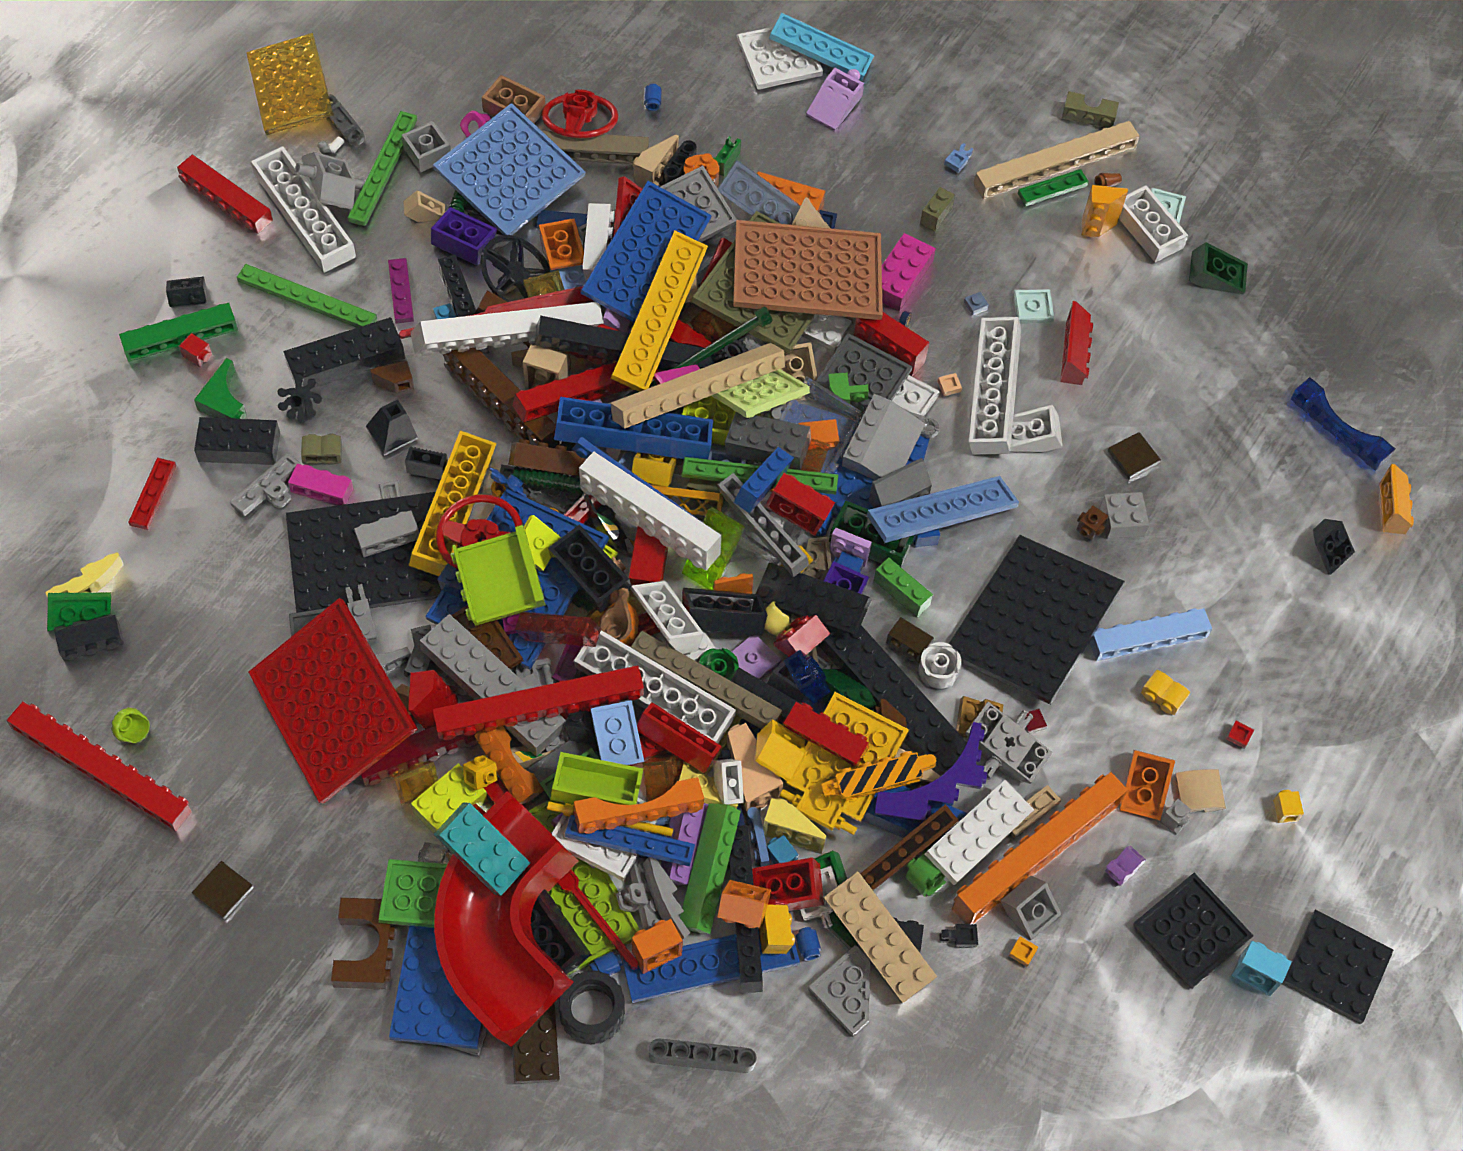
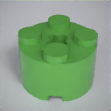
[906,846,946,897]

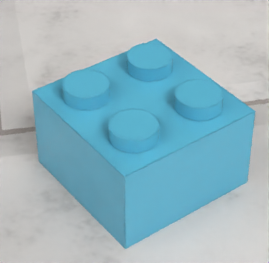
[1231,941,1292,996]

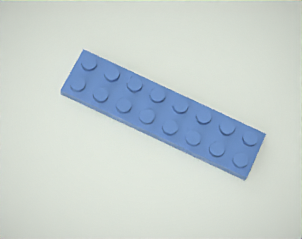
[867,476,1019,543]

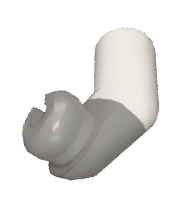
[317,136,344,154]

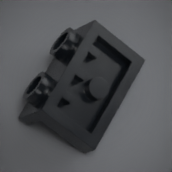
[166,276,207,307]

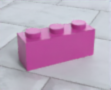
[288,464,354,506]

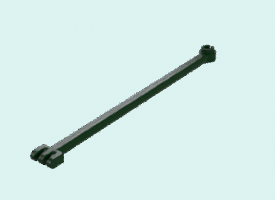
[629,307,773,396]

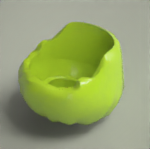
[111,707,150,743]

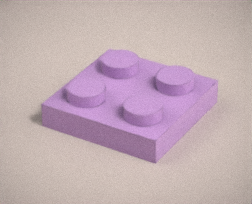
[830,528,872,567]

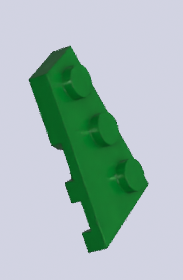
[47,592,111,632]

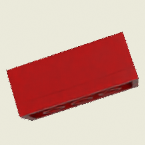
[629,526,668,598]

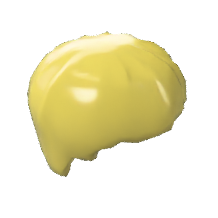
[764,601,792,636]

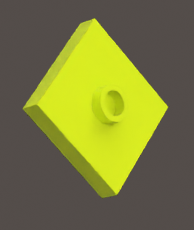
[524,515,562,571]

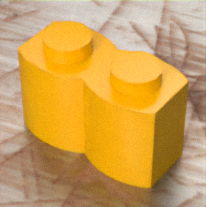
[1141,670,1190,715]

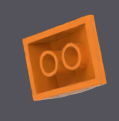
[539,218,584,270]
[1120,750,1175,821]

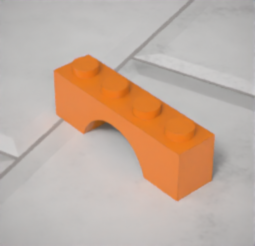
[474,726,544,804]

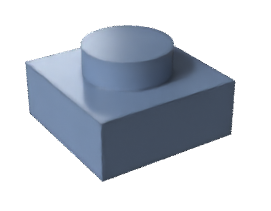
[964,292,989,315]

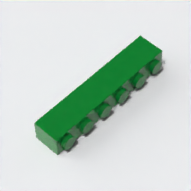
[119,303,238,362]

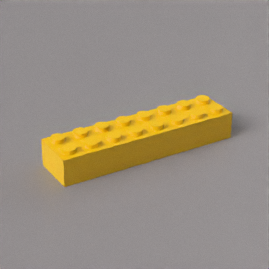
[409,430,497,576]

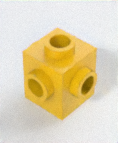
[463,755,497,790]

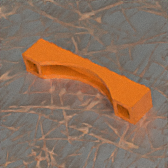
[573,777,705,834]

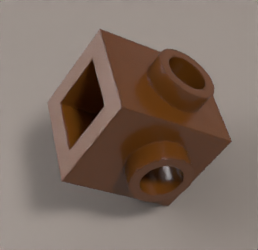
[1076,505,1109,540]

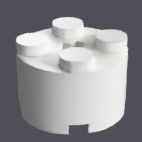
[918,642,961,689]

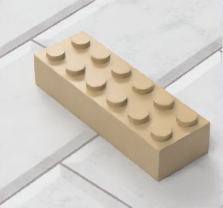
[824,872,937,1003]

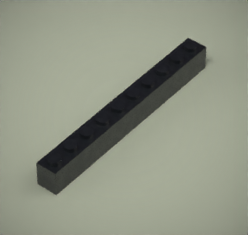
[535,315,719,371]

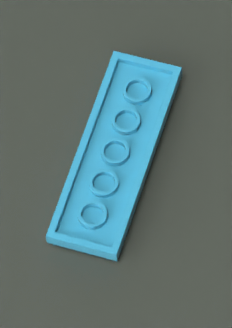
[769,13,874,81]

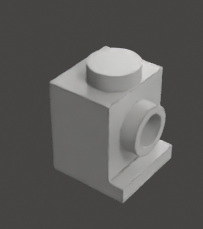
[1160,799,1191,835]

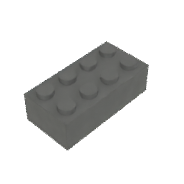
[725,412,811,470]

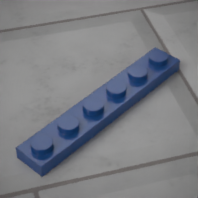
[565,815,695,867]

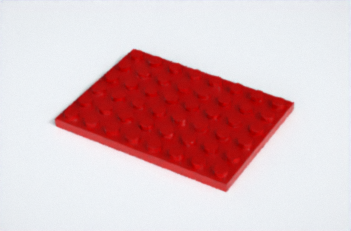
[248,598,418,804]

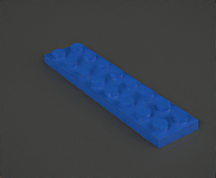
[622,929,800,1003]

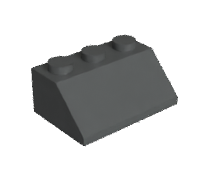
[869,458,932,508]

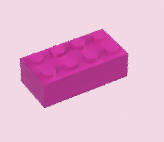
[882,233,936,311]

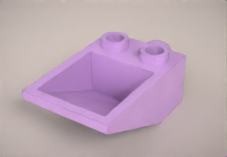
[806,68,864,131]

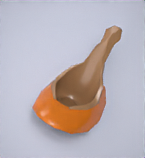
[595,588,639,647]

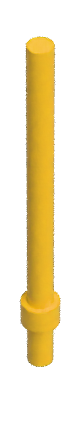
[547,801,673,837]

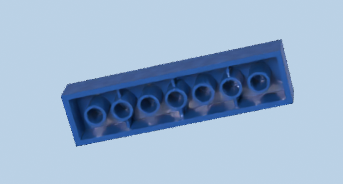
[554,397,713,460]

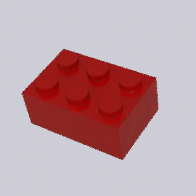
[764,473,835,536]
[752,857,824,911]

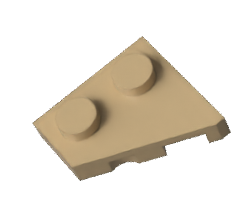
[792,197,830,228]

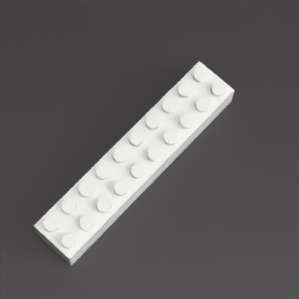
[410,302,604,356]

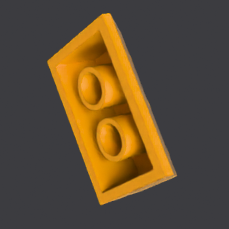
[1081,185,1128,237]
[1379,464,1414,534]

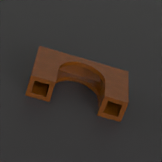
[331,897,395,989]

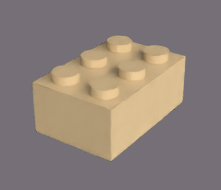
[523,344,568,390]

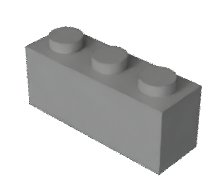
[354,510,419,557]

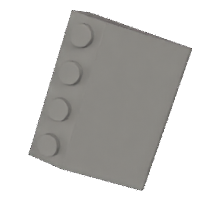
[842,394,925,480]

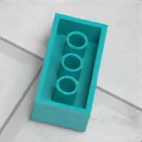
[433,802,530,896]

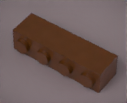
[508,439,586,477]

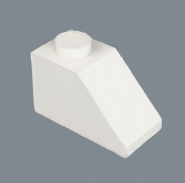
[713,759,744,804]

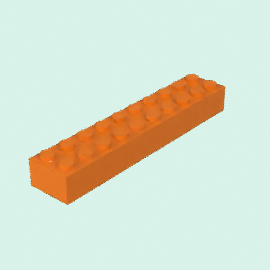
[952,772,1128,924]

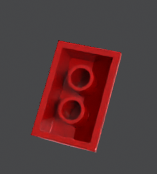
[408,670,458,729]

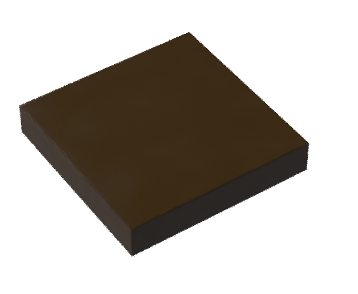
[1108,432,1161,479]
[192,861,254,920]

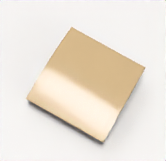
[1176,769,1226,813]

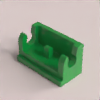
[714,136,741,176]

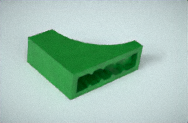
[194,358,246,419]

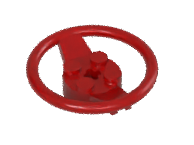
[541,89,618,138]
[436,495,523,569]

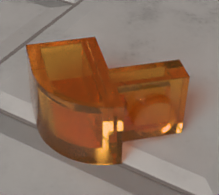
[801,439,830,473]

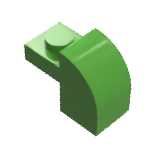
[828,372,869,408]

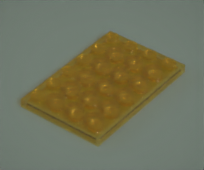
[246,33,334,135]

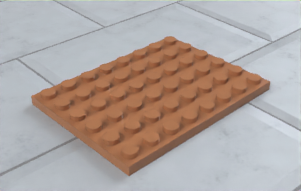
[733,220,883,320]

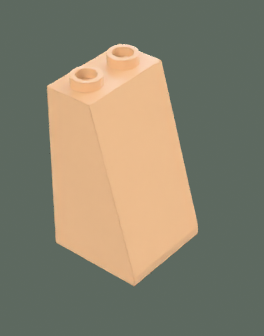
[726,723,783,818]

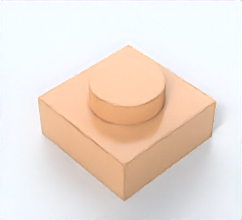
[937,373,962,396]

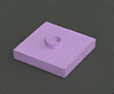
[732,635,781,680]

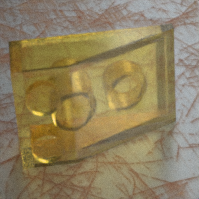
[390,760,438,805]

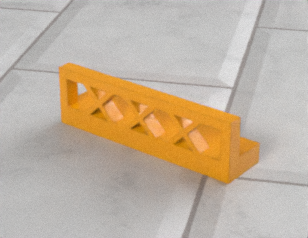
[651,485,723,518]

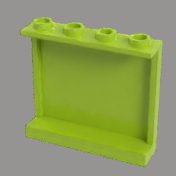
[451,525,546,626]

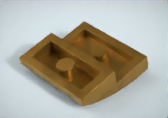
[956,696,1004,738]

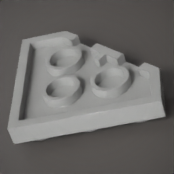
[808,945,870,1037]

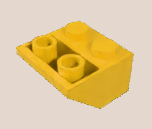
[755,719,805,781]

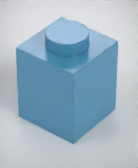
[767,835,799,864]

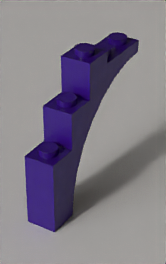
[874,722,987,822]

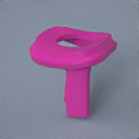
[460,110,492,137]

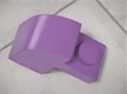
[1105,846,1146,886]

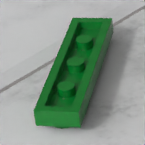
[1018,169,1089,207]

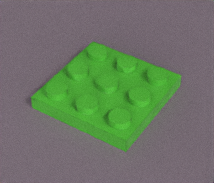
[378,859,447,928]

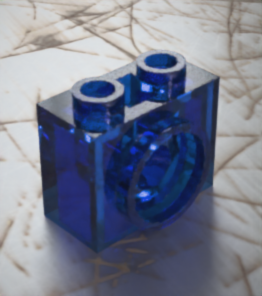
[784,650,831,703]

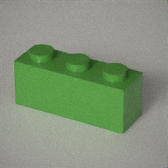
[873,558,933,617]

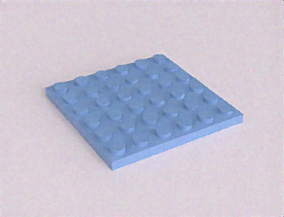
[433,103,586,235]

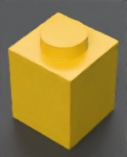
[1273,790,1304,823]

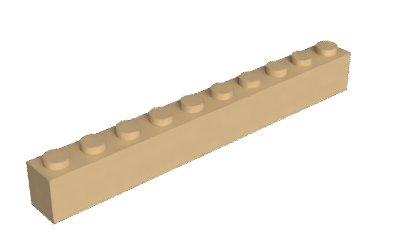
[974,121,1140,199]
[611,343,785,428]

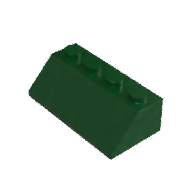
[829,501,915,568]

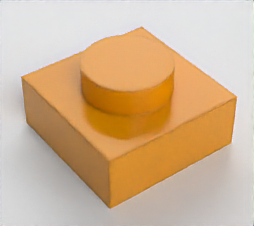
[1009,936,1038,967]

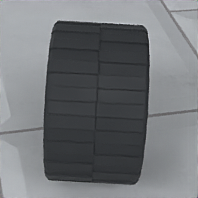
[559,970,625,1044]

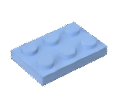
[590,700,644,765]

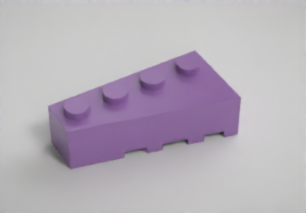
[661,803,708,886]

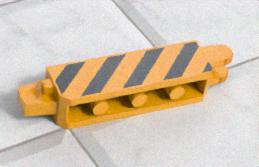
[822,751,937,801]

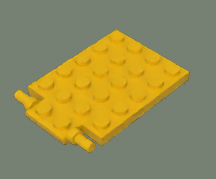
[780,692,909,835]

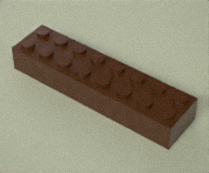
[443,347,560,449]

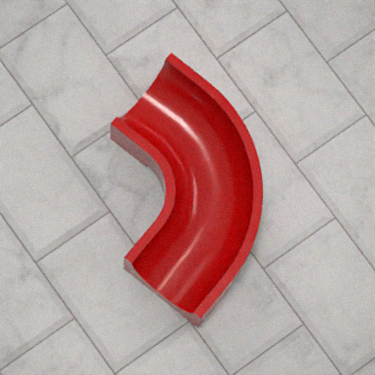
[434,791,578,1047]

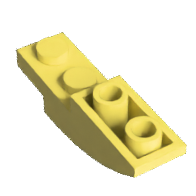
[45,552,123,597]

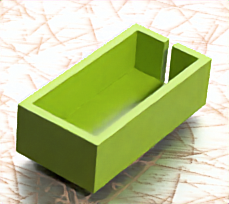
[551,752,644,805]

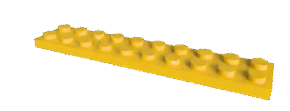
[611,230,708,392]

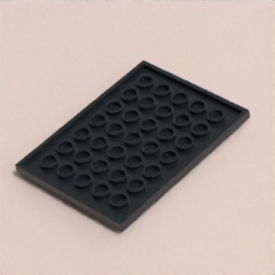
[286,492,442,613]
[949,535,1125,705]

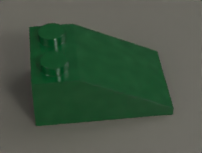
[1189,242,1248,295]
[809,669,877,710]

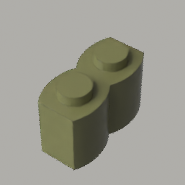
[301,434,342,465]

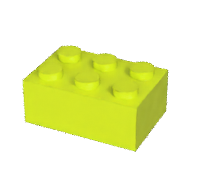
[411,763,488,834]

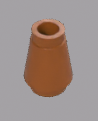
[1094,173,1122,187]

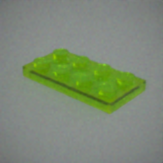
[682,507,745,590]

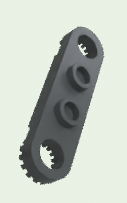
[319,94,365,146]

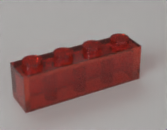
[515,612,601,647]

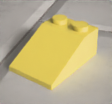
[763,798,826,854]

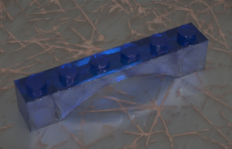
[1291,377,1396,471]

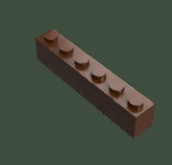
[860,804,959,891]

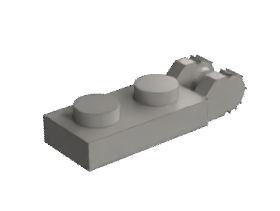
[346,584,377,640]

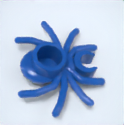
[489,468,526,497]

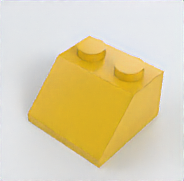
[632,452,677,487]

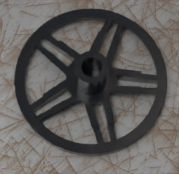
[480,235,555,302]

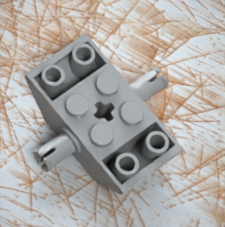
[295,152,365,210]
[966,702,1053,784]

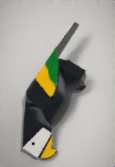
[583,494,635,555]

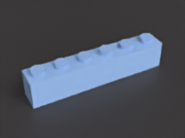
[1090,608,1212,661]

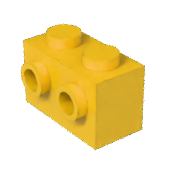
[759,905,795,954]

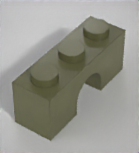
[1062,91,1119,128]

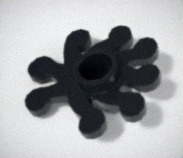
[277,374,322,423]

